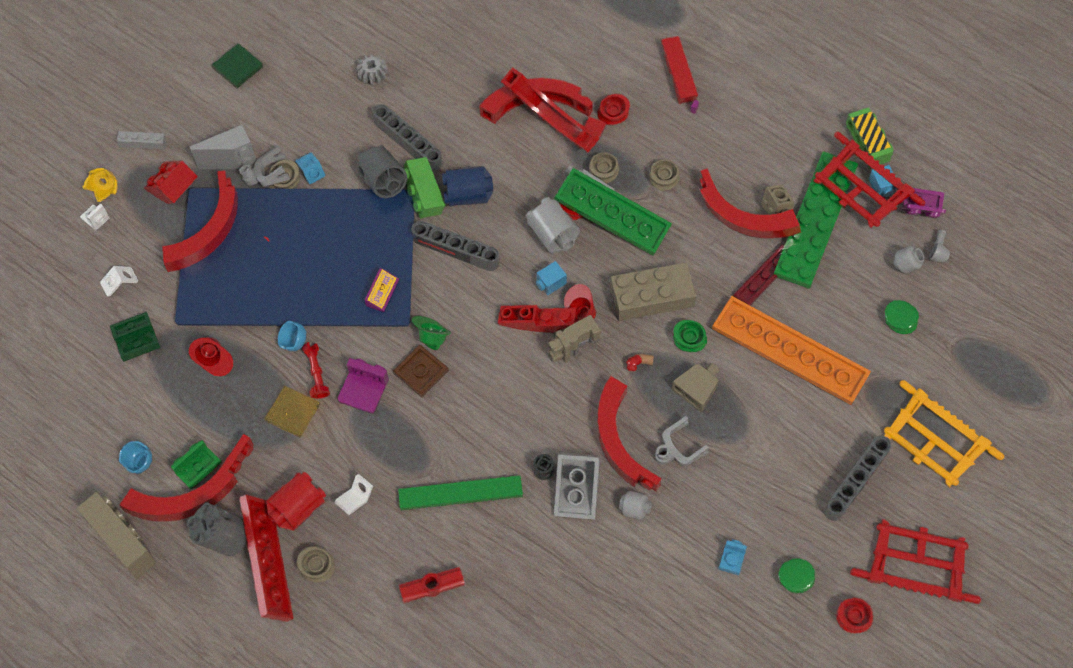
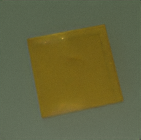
[265,386,320,438]

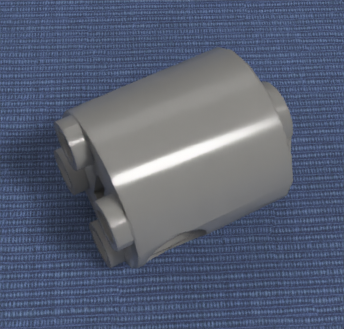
[526,197,580,254]

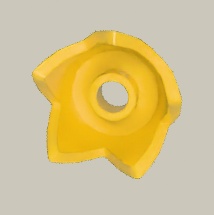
[83,168,117,202]

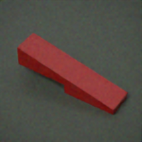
[661,36,698,104]

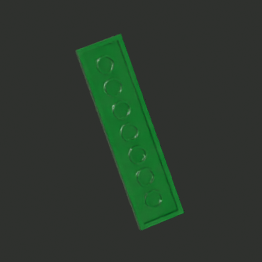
[774,151,858,289]

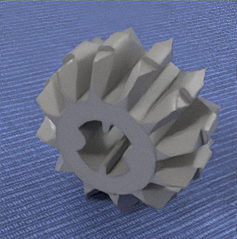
[356,54,388,86]

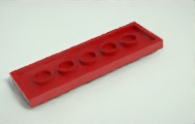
[240,495,294,622]

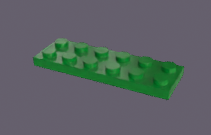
[554,168,672,256]

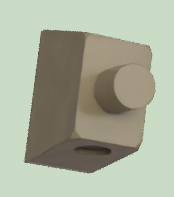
[672,363,720,412]

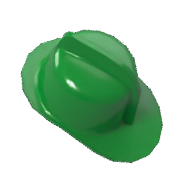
[412,316,451,350]

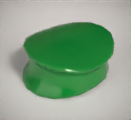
[885,300,919,335]
[673,320,707,352]
[778,558,815,593]

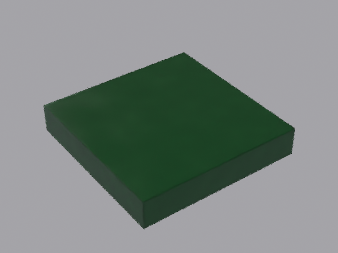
[212,43,264,89]

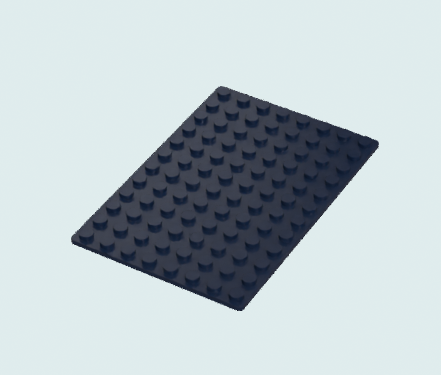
[175,188,415,327]

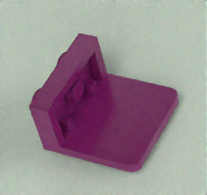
[902,188,946,218]
[338,358,389,413]

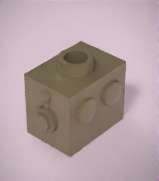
[761,184,795,215]

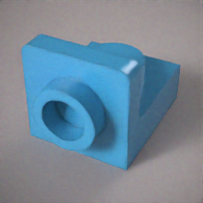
[295,153,325,184]
[718,540,747,576]

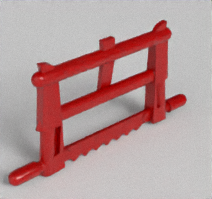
[813,132,926,229]
[850,519,981,604]

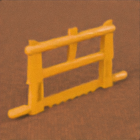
[884,380,1004,488]

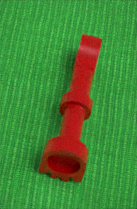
[302,342,330,399]

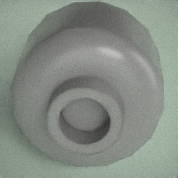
[894,246,924,274]
[619,491,652,520]

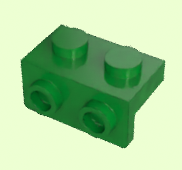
[171,440,222,490]

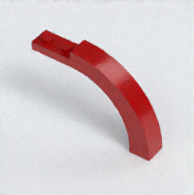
[119,434,254,522]

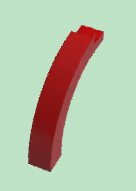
[500,67,600,153]
[479,78,593,124]
[699,168,801,239]
[162,171,238,272]
[597,376,662,492]

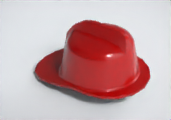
[564,284,596,322]
[189,337,233,377]

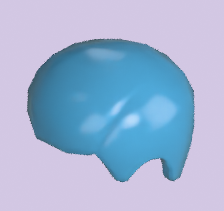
[278,321,307,352]
[119,441,152,474]

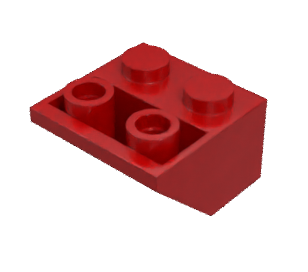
[144,160,198,204]

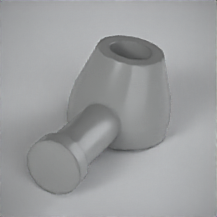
[929,230,950,263]

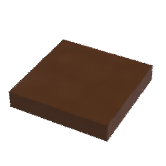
[393,344,449,398]

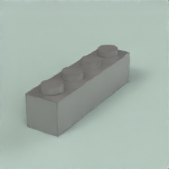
[117,131,167,150]

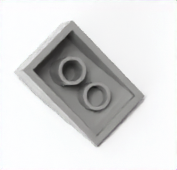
[190,125,256,169]
[554,452,601,519]

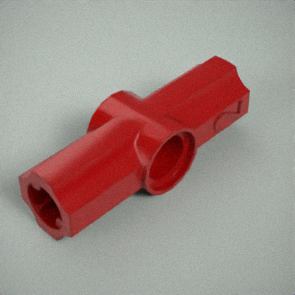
[399,567,465,603]

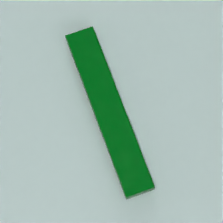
[398,475,523,511]

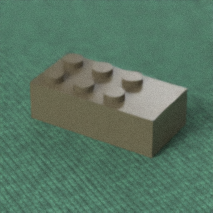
[610,262,696,321]
[77,492,156,579]

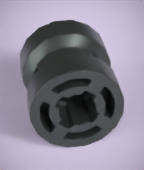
[533,454,554,480]

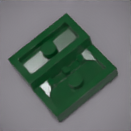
[110,312,161,362]

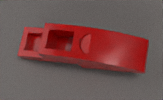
[498,305,579,333]

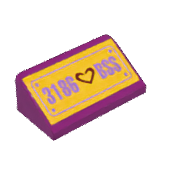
[365,268,399,312]

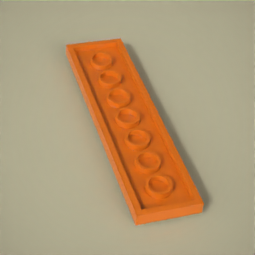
[712,296,871,406]

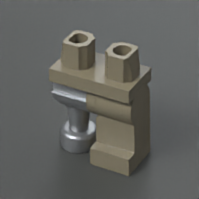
[548,315,601,363]

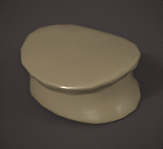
[589,152,619,183]
[269,159,300,189]
[649,159,680,191]
[297,547,335,582]

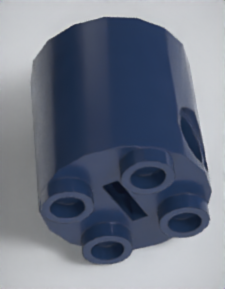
[442,166,493,207]

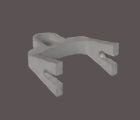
[239,145,290,187]
[655,416,709,466]

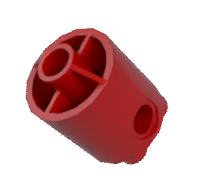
[266,471,327,531]

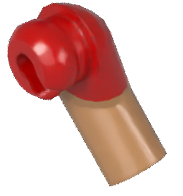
[626,354,654,371]

